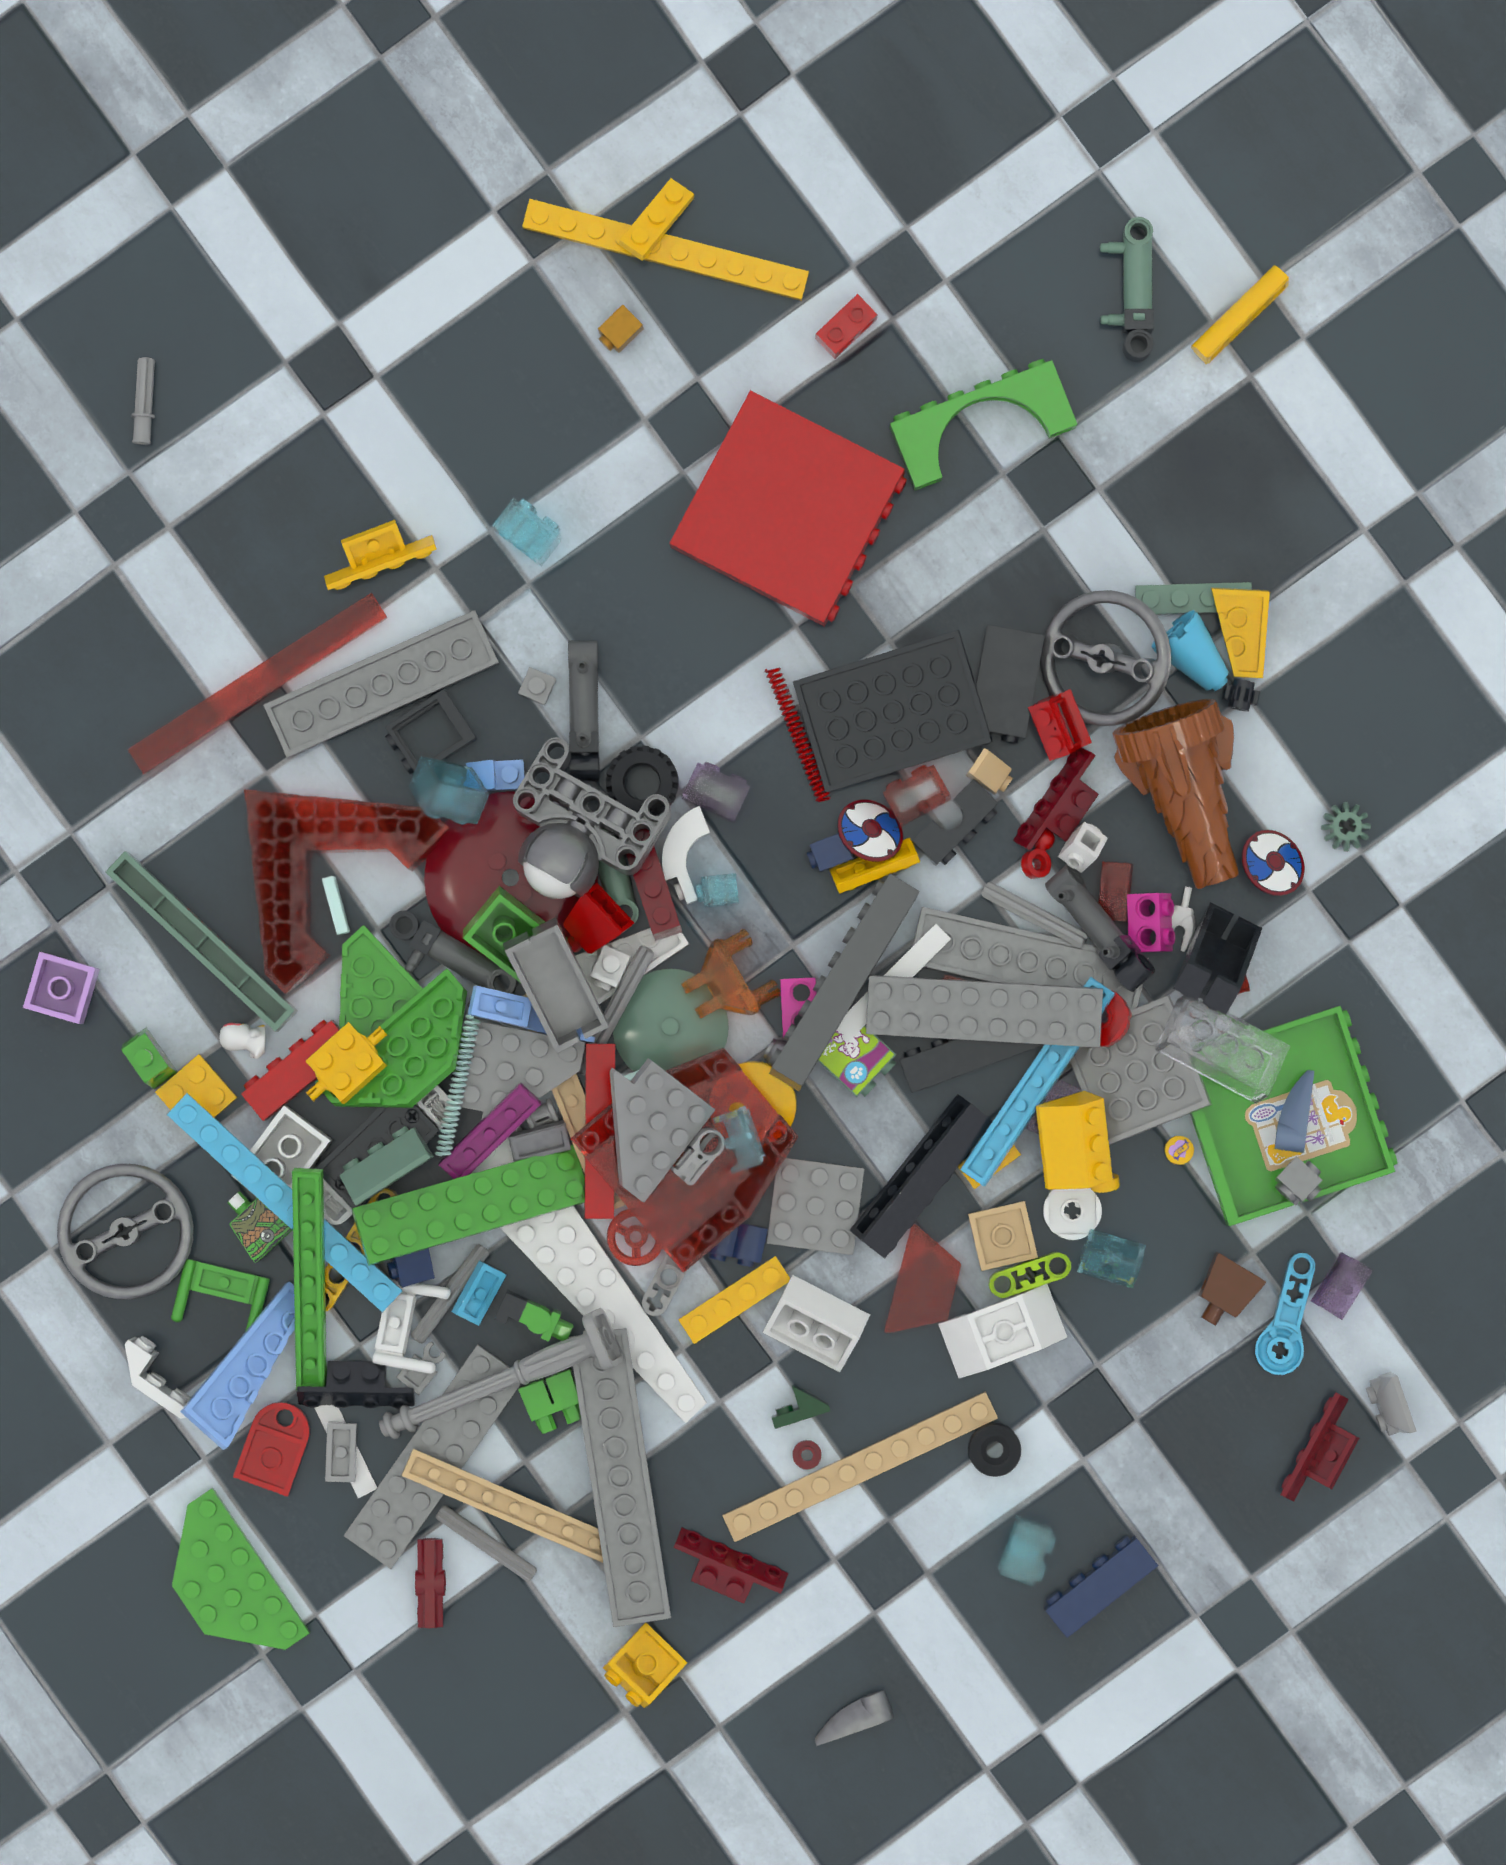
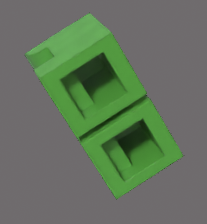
[518,1368,581,1434]

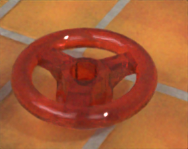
[607,1208,665,1266]

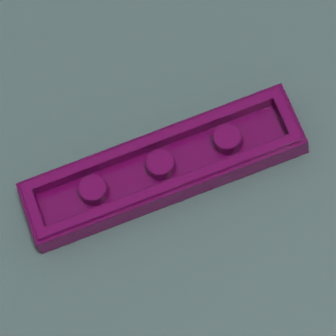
[439,1082,541,1179]

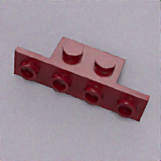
[1013,747,1099,851]
[1281,1392,1360,1502]
[673,1527,788,1604]

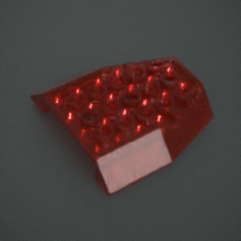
[570,1047,799,1273]

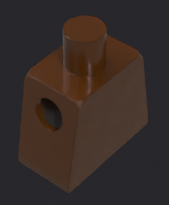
[1199,1252,1266,1326]

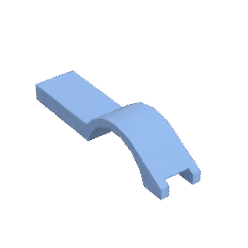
[468,986,595,1043]

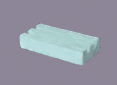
[322,876,351,936]

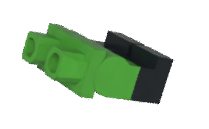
[494,1290,573,1342]

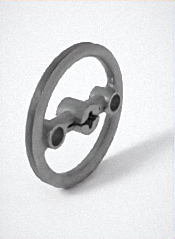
[1041,590,1171,726]
[57,1164,194,1299]

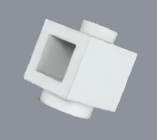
[1058,821,1108,873]

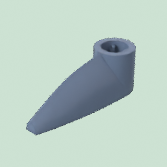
[1274,1070,1314,1153]

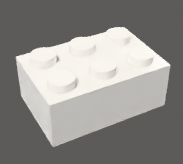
[231,1105,333,1188]

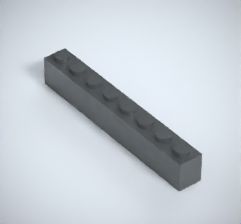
[768,874,920,1091]

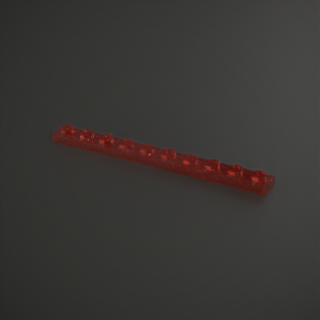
[127,593,388,774]

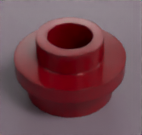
[792,1440,822,1470]

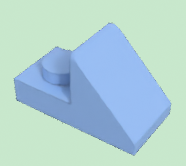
[466,759,525,792]

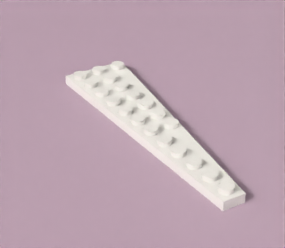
[471,1126,707,1423]

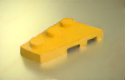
[1211,587,1270,678]

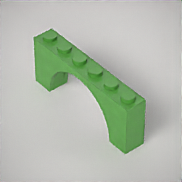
[889,359,1078,491]

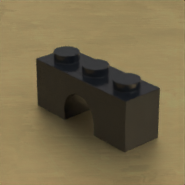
[912,779,998,866]

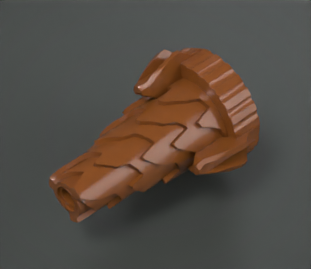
[1112,699,1239,889]

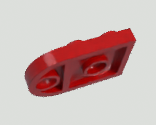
[233,1402,310,1497]

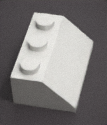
[762,1275,870,1372]

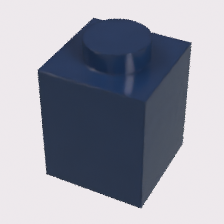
[806,833,853,873]

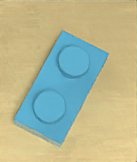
[452,1260,506,1326]

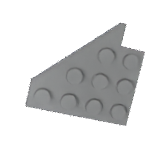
[458,1020,586,1119]
[609,1058,715,1203]

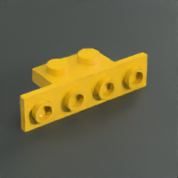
[324,520,437,590]

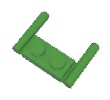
[171,1259,270,1332]

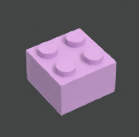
[23,952,100,1024]

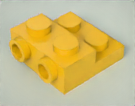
[602,1622,687,1708]

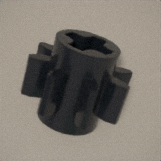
[1223,678,1260,712]

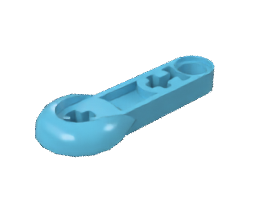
[1255,1253,1315,1375]

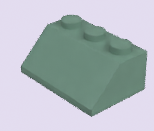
[339,1126,434,1206]

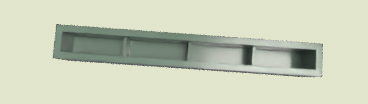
[105,851,298,1032]

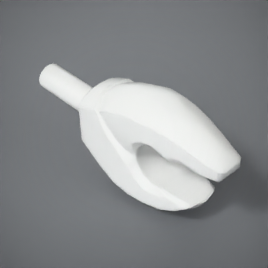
[1172,886,1196,952]

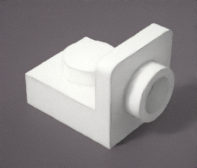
[590,945,631,991]

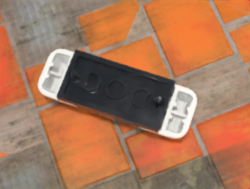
[315,1085,455,1225]

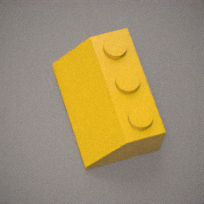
[1036,1091,1113,1190]

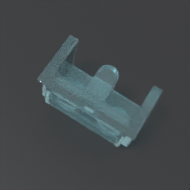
[712,1105,765,1174]

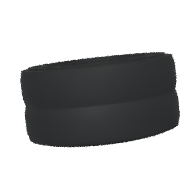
[968,1423,1021,1477]

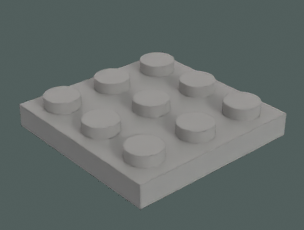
[767,1157,864,1255]

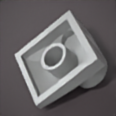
[1366,1372,1416,1436]

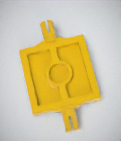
[306,1022,388,1104]

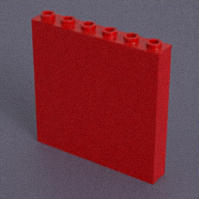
[669,390,907,627]

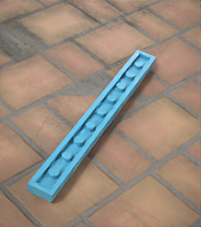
[167,1093,402,1313]

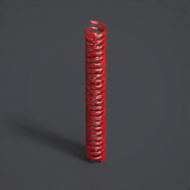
[764,668,831,802]

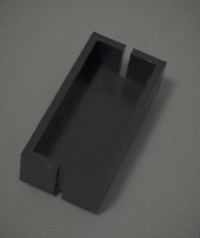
[1173,902,1262,1015]

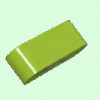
[988,1252,1071,1298]

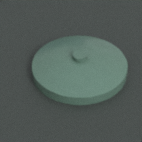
[613,969,729,1084]

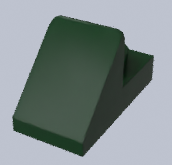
[771,1385,831,1429]

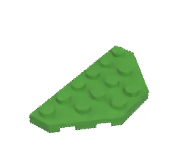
[339,925,468,1072]
[315,968,467,1108]
[172,1488,310,1650]

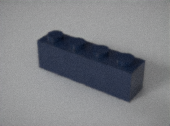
[1044,1535,1159,1638]

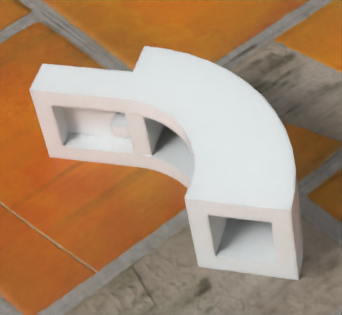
[662,806,710,905]

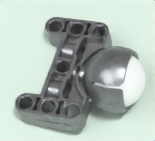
[513,737,671,899]

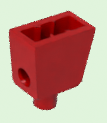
[563,883,634,954]

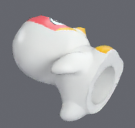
[220,1022,266,1059]

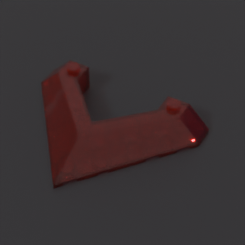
[244,789,449,994]

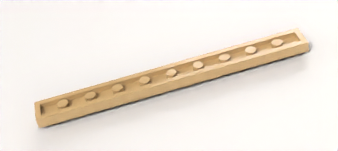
[722,1392,998,1542]

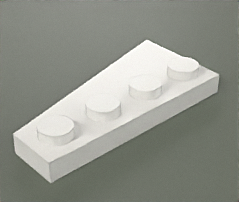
[575,928,689,1005]

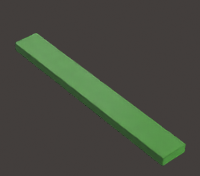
[292,1168,327,1390]

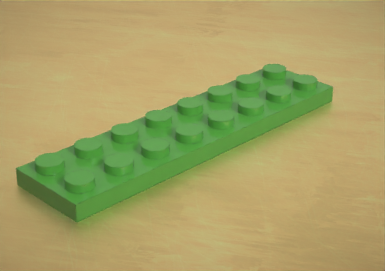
[352,1145,585,1266]

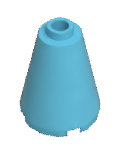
[1151,610,1229,691]

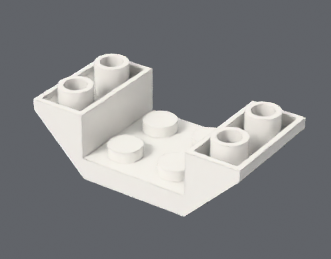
[938,1284,1067,1378]
[125,1336,191,1419]

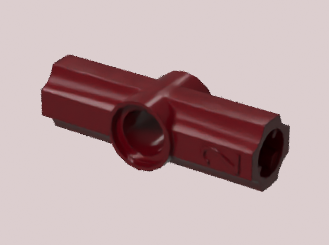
[415,1538,446,1628]

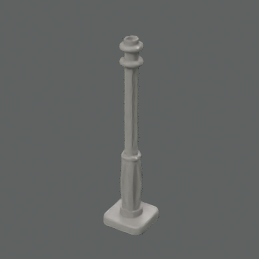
[379,1308,623,1439]

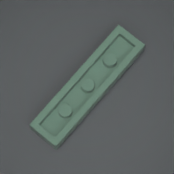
[1135,582,1252,615]

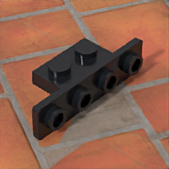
[297,1361,415,1409]

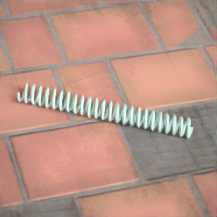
[435,1015,481,1157]

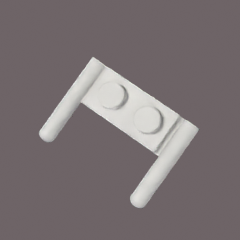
[373,1278,451,1374]

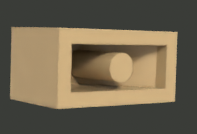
[966,748,1013,795]

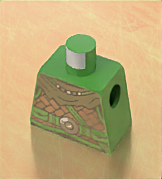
[121,1027,178,1089]
[227,1191,292,1263]

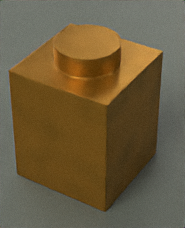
[598,305,644,353]

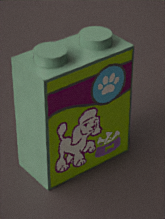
[818,1026,896,1097]

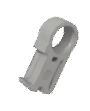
[671,1127,725,1185]

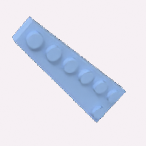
[180,1281,295,1450]

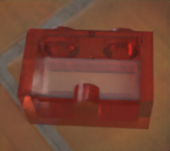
[883,765,951,827]

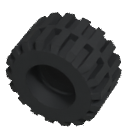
[605,745,679,816]

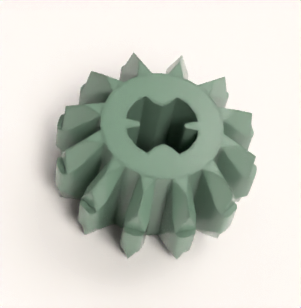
[1321,802,1371,852]

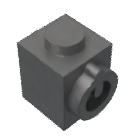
[1275,1156,1322,1206]

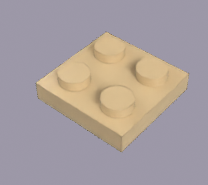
[968,1201,1038,1271]

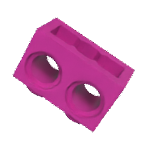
[1127,893,1175,953]
[780,978,817,1037]

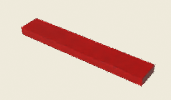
[584,1043,615,1219]

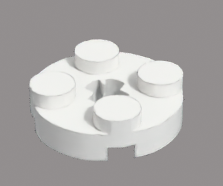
[1043,1188,1102,1240]

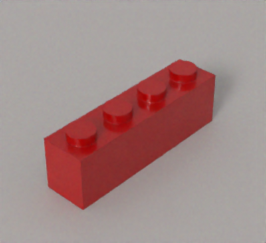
[241,1020,340,1121]

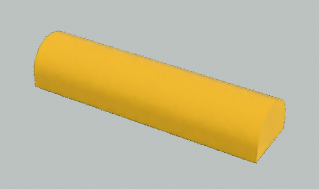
[1191,265,1289,364]

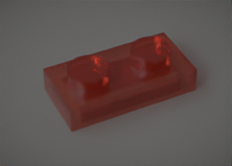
[1099,861,1133,922]

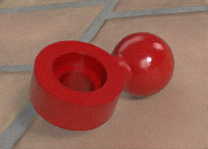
[1021,828,1055,879]

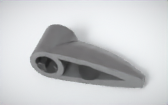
[815,1690,895,1746]

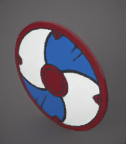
[837,800,903,862]
[1242,830,1305,896]

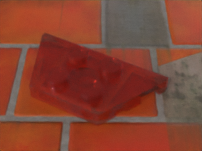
[884,1224,961,1333]

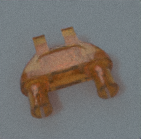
[681,929,781,1019]

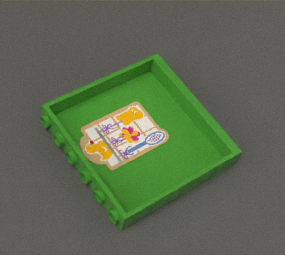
[1190,1006,1398,1226]

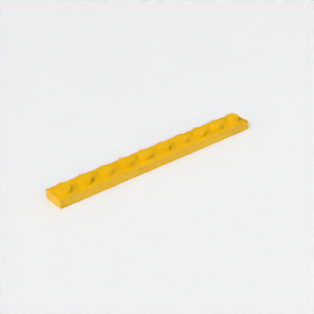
[522,199,809,301]

